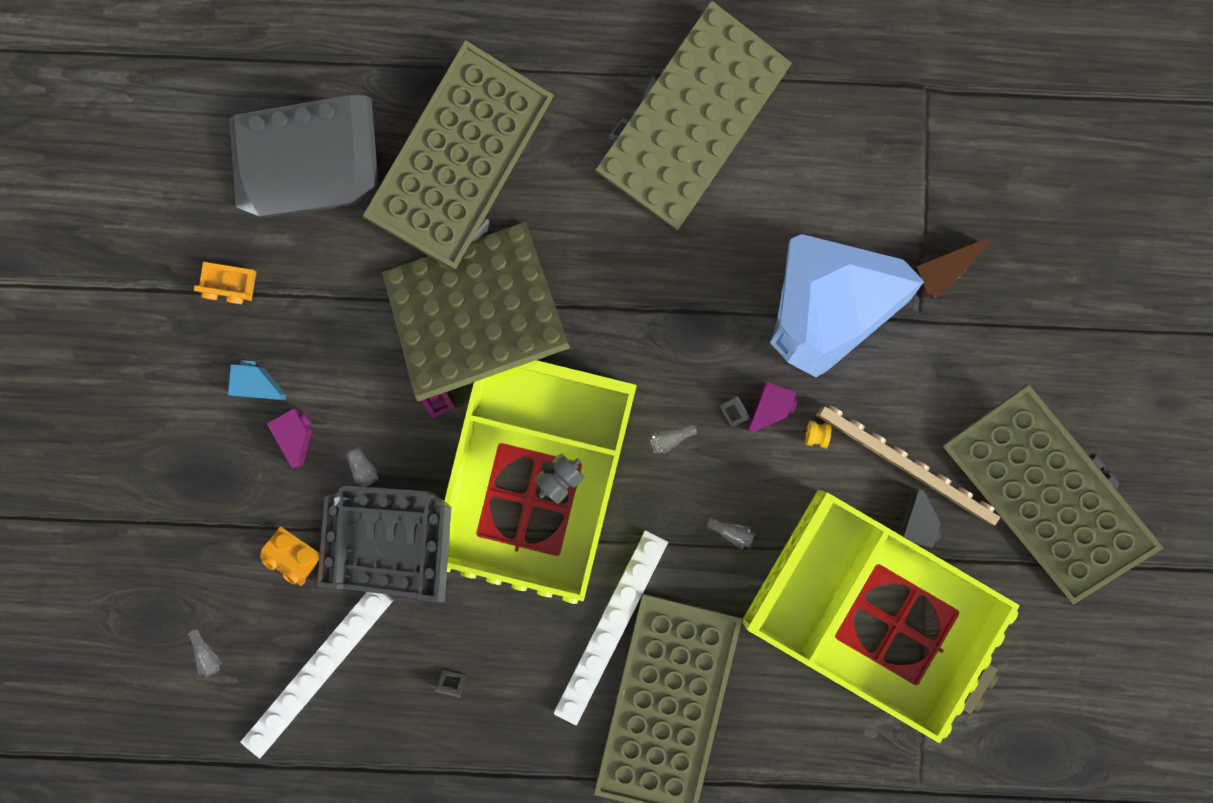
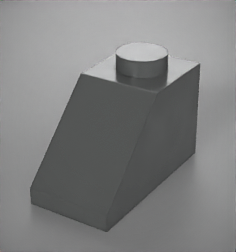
[898,488,941,548]

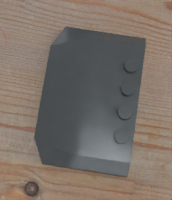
[229,95,379,218]
[317,486,452,602]

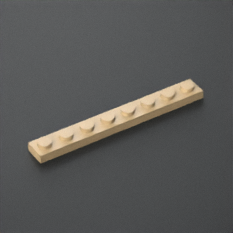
[815,405,1000,526]

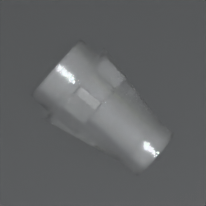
[346,448,379,487]

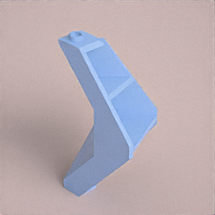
[770,234,924,377]

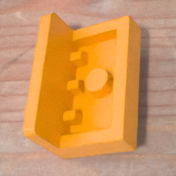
[194,262,256,304]
[260,526,320,586]

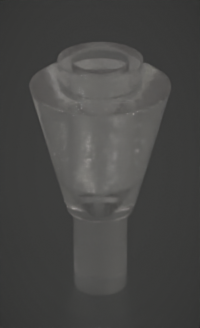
[650,424,697,456]
[707,518,755,550]
[188,629,223,677]

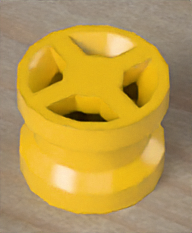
[805,420,831,449]

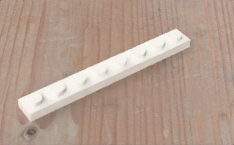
[554,530,668,726]
[240,592,394,759]

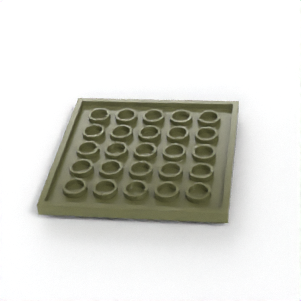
[382,222,570,402]

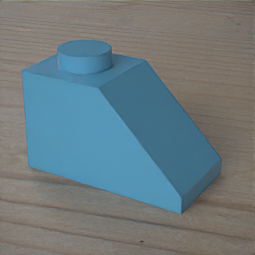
[228,360,287,400]

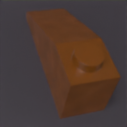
[913,238,990,299]

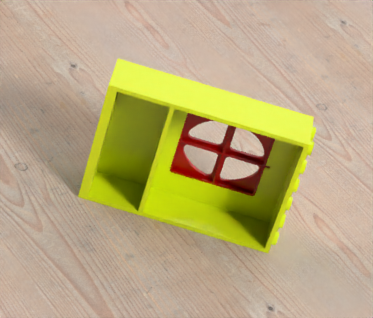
[445,360,637,604]
[742,490,1020,743]

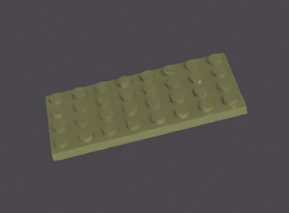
[594,1,792,230]
[363,40,554,271]
[943,383,1164,605]
[594,593,742,803]

